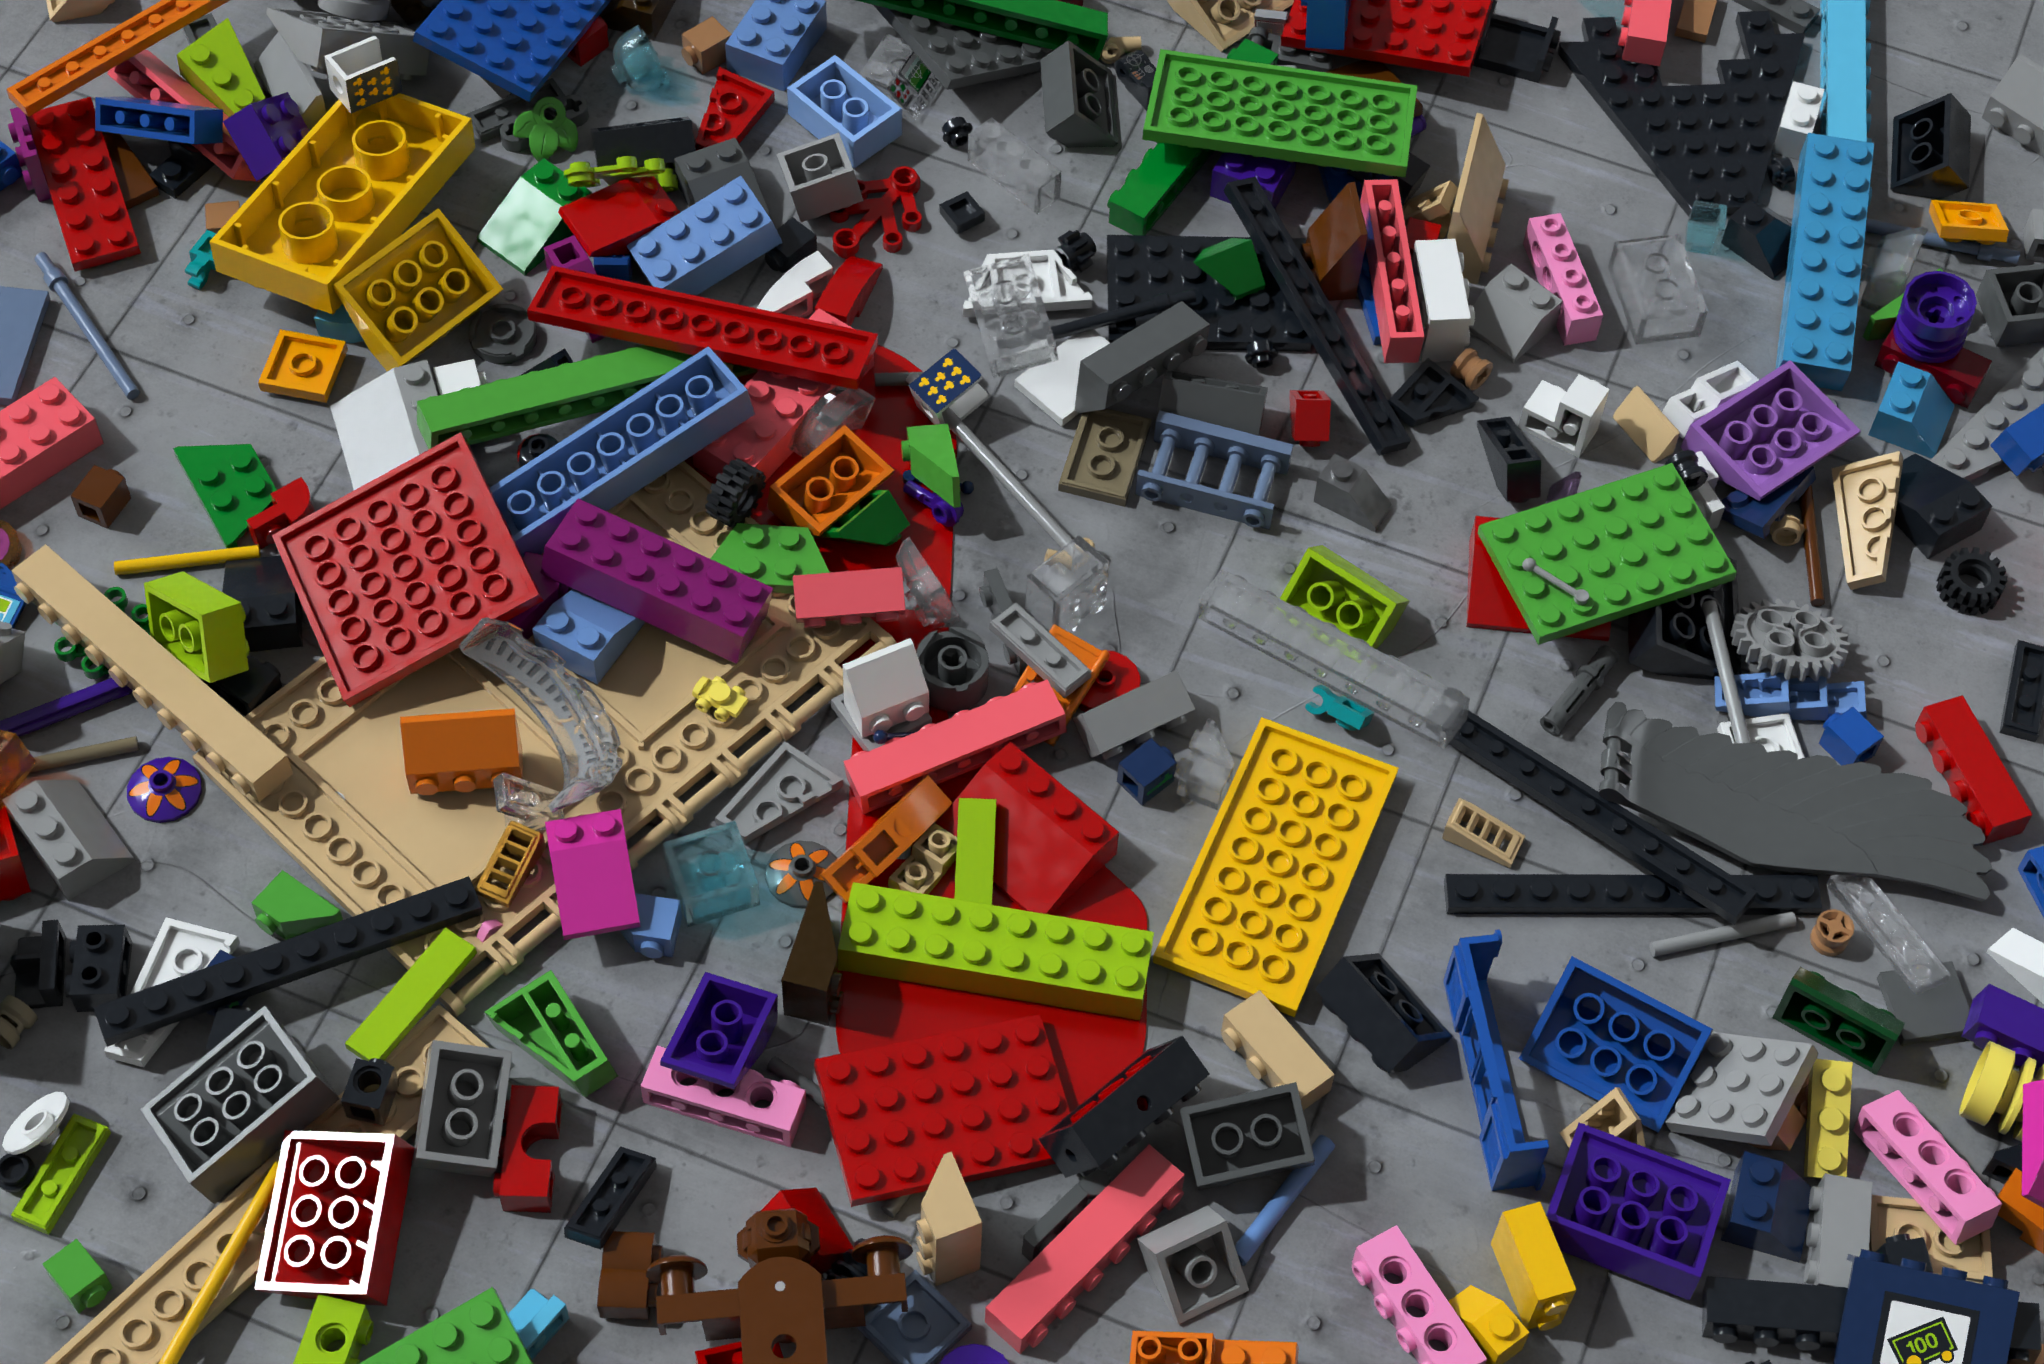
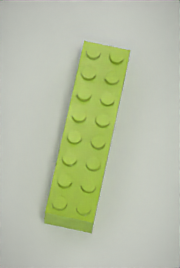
[838,882,1154,1020]

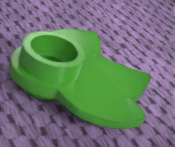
[513,96,578,162]

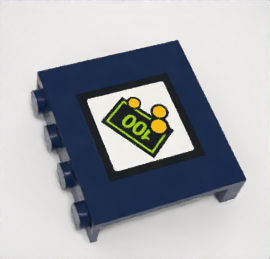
[1834,1249,2020,1364]

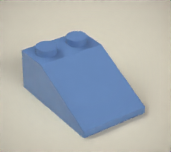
[532,589,645,685]

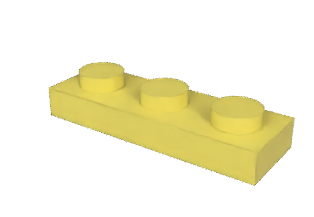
[1804,1059,1853,1179]

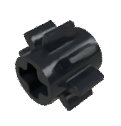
[1055,230,1097,272]

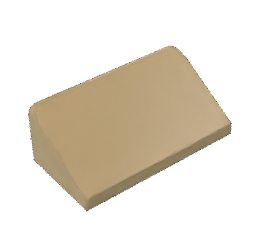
[1613,386,1680,463]

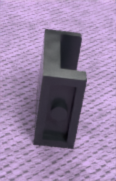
[1473,0,1561,83]

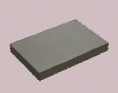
[1058,408,1152,507]

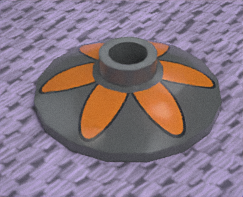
[765,841,836,908]

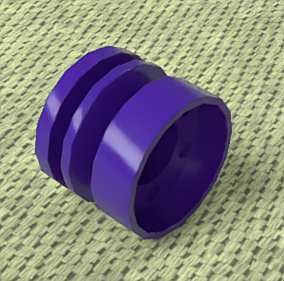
[1893,271,1977,363]

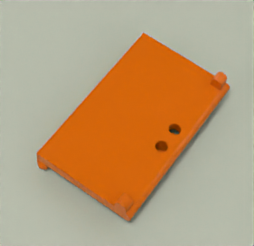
[1010,624,1110,747]

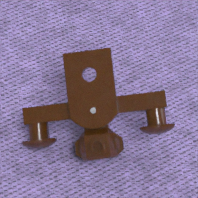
[646,1208,913,1364]

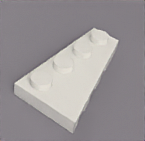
[104,917,240,1067]

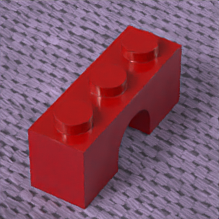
[493,1085,563,1213]

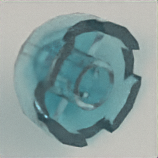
[611,25,671,92]

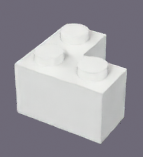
[1518,374,1610,458]

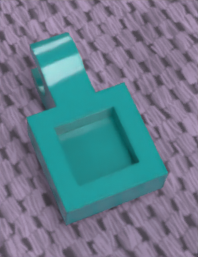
[185,230,217,290]
[1305,685,1375,731]

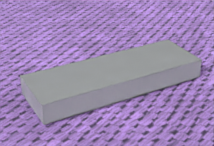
[989,603,1092,698]

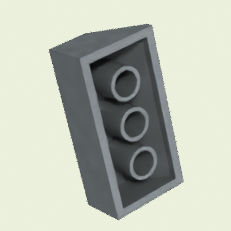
[1074,301,1210,413]

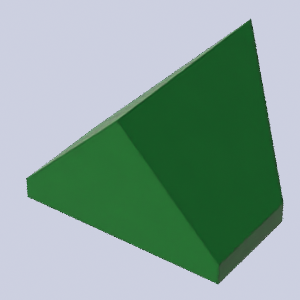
[1193,238,1265,300]

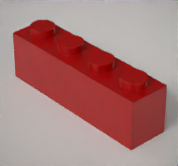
[1915,695,2032,845]

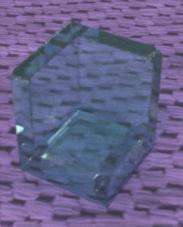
[1684,201,1727,256]

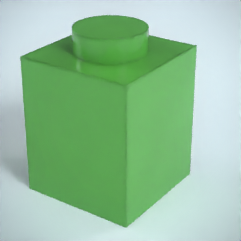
[42,1238,113,1313]

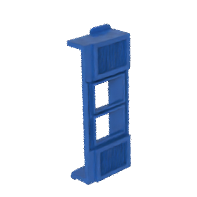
[1443,929,1549,1191]

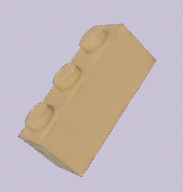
[1221,990,1335,1110]

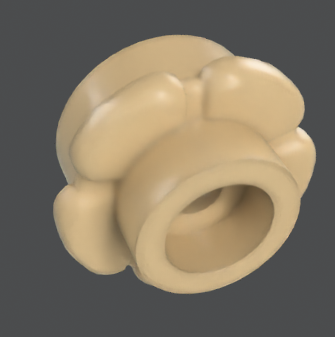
[1770,514,1804,546]

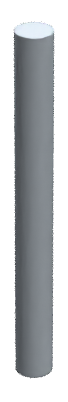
[1649,912,1797,957]

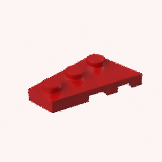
[695,67,775,151]

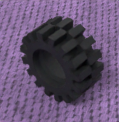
[705,459,766,529]
[1936,547,2007,615]

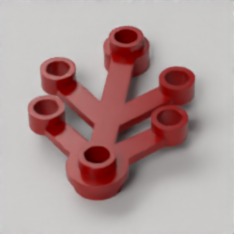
[829,166,922,259]

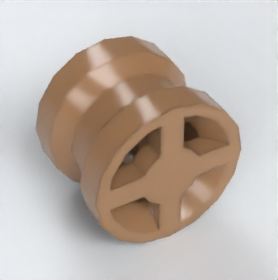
[1450,347,1493,391]
[1810,909,1854,956]

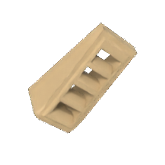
[1442,798,1525,868]

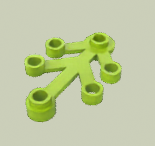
[563,156,678,193]

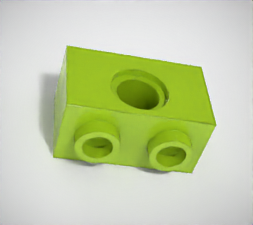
[293,1294,374,1364]

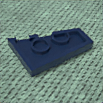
[1721,466,1816,539]

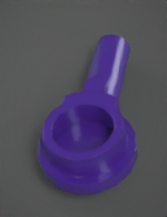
[903,480,964,527]

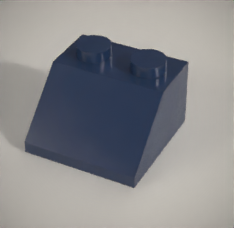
[1721,1151,1812,1263]

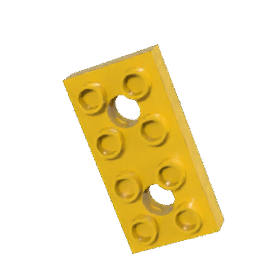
[209,93,475,315]

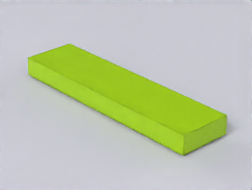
[345,927,477,1061]

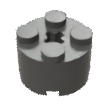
[916,627,989,714]

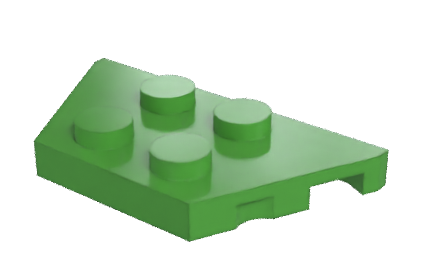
[710,523,830,594]

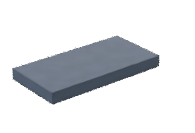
[0,286,51,406]

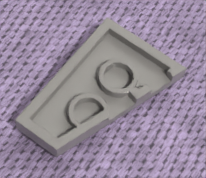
[715,741,843,844]

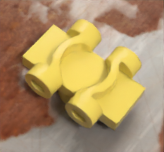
[692,676,748,722]

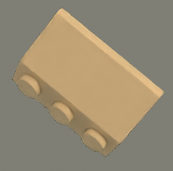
[916,1151,982,1286]

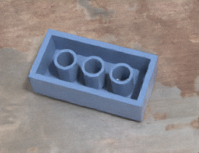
[626,175,783,296]

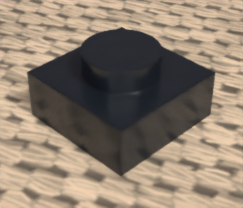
[939,191,985,234]

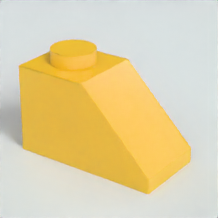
[1448,1285,1530,1364]

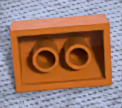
[767,425,894,536]
[400,708,523,795]

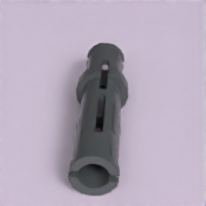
[1540,645,1619,735]

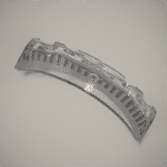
[459,617,623,813]

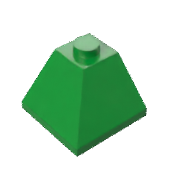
[812,490,910,547]

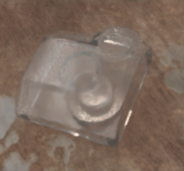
[896,537,961,629]

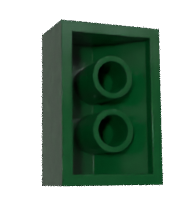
[1772,966,1905,1075]

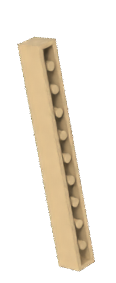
[11,544,293,802]

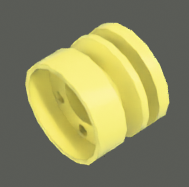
[1959,1041,2044,1142]

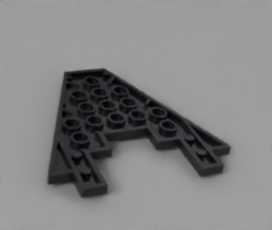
[1557,11,1805,218]

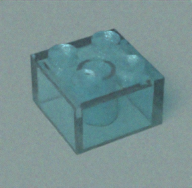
[663,821,760,927]

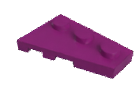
[8,107,52,202]

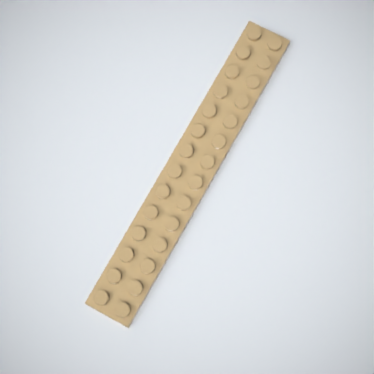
[44,1004,489,1364]

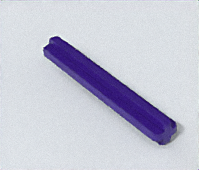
[0,678,133,744]

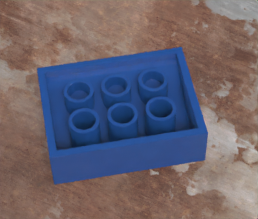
[1519,956,1713,1133]

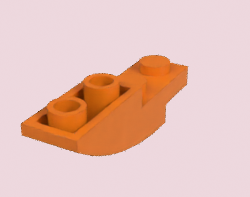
[820,775,952,903]
[1129,1331,1299,1364]

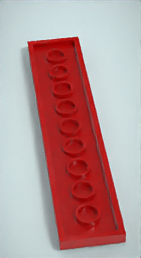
[527,266,878,390]

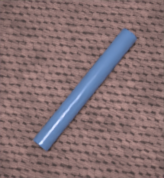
[1235,1135,1335,1266]

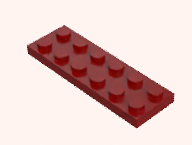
[26,97,141,272]

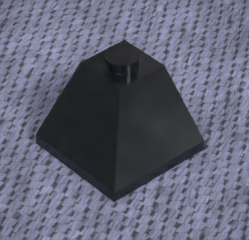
[1721,200,1792,280]

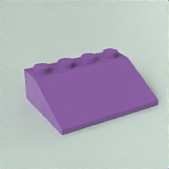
[1681,360,1861,501]

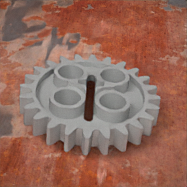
[1730,599,1850,682]

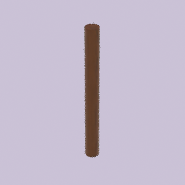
[1799,485,1825,607]

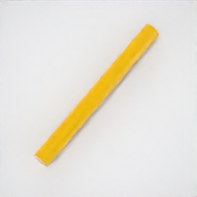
[114,545,261,575]

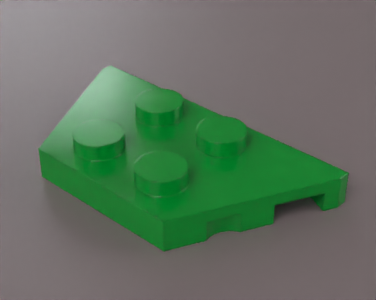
[173,444,277,548]

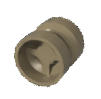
[0,995,38,1050]

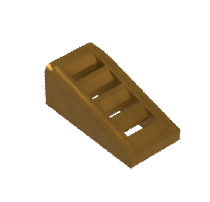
[475,821,546,908]

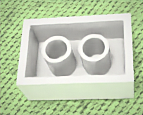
[1411,239,1475,362]

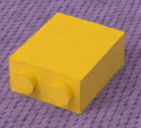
[1491,1202,1577,1331]

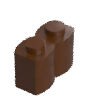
[597,1231,664,1320]

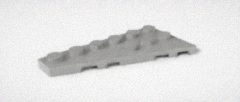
[1930,346,2044,481]

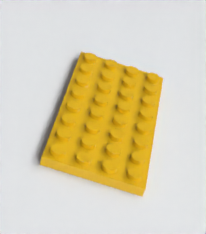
[1153,717,1399,1017]

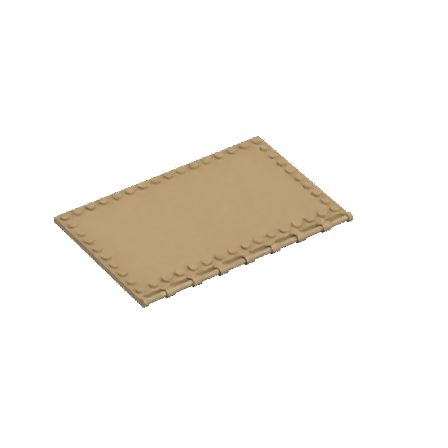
[192,461,897,1018]

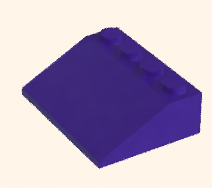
[1546,1122,1731,1301]

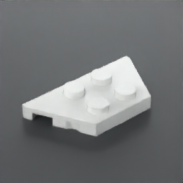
[963,250,1092,317]

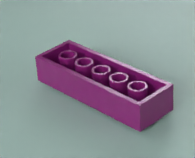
[540,498,773,664]

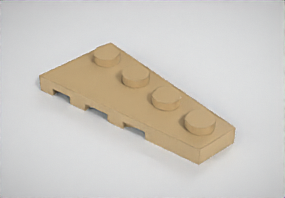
[1831,451,1904,590]

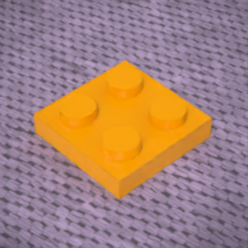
[1929,200,2009,245]
[258,329,348,403]

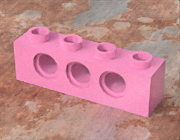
[1523,213,1603,346]
[640,1046,806,1147]
[1853,1090,2002,1245]
[1352,1225,1487,1364]

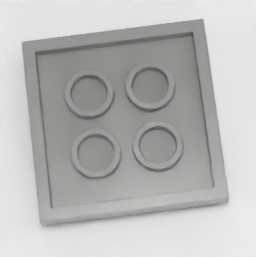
[1665,1032,1819,1146]

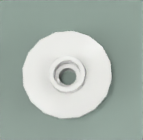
[2,1091,70,1155]

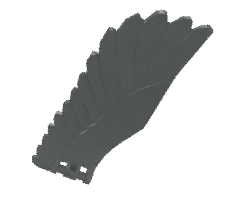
[1599,702,1992,902]

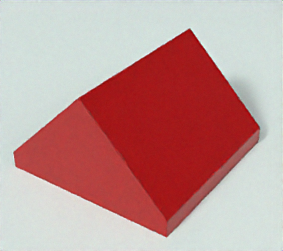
[761,1187,854,1274]

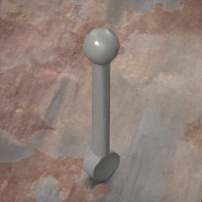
[1522,558,1589,605]

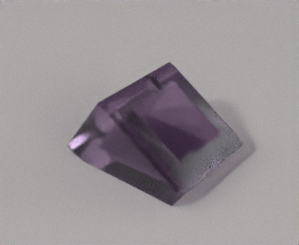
[1545,471,1582,504]

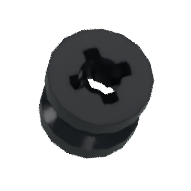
[1665,450,1708,492]

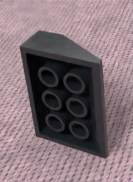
[1628,557,1741,680]

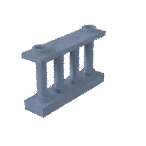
[1135,410,1294,530]

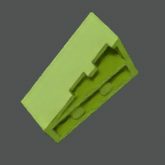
[177,18,266,117]

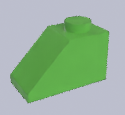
[251,870,343,940]

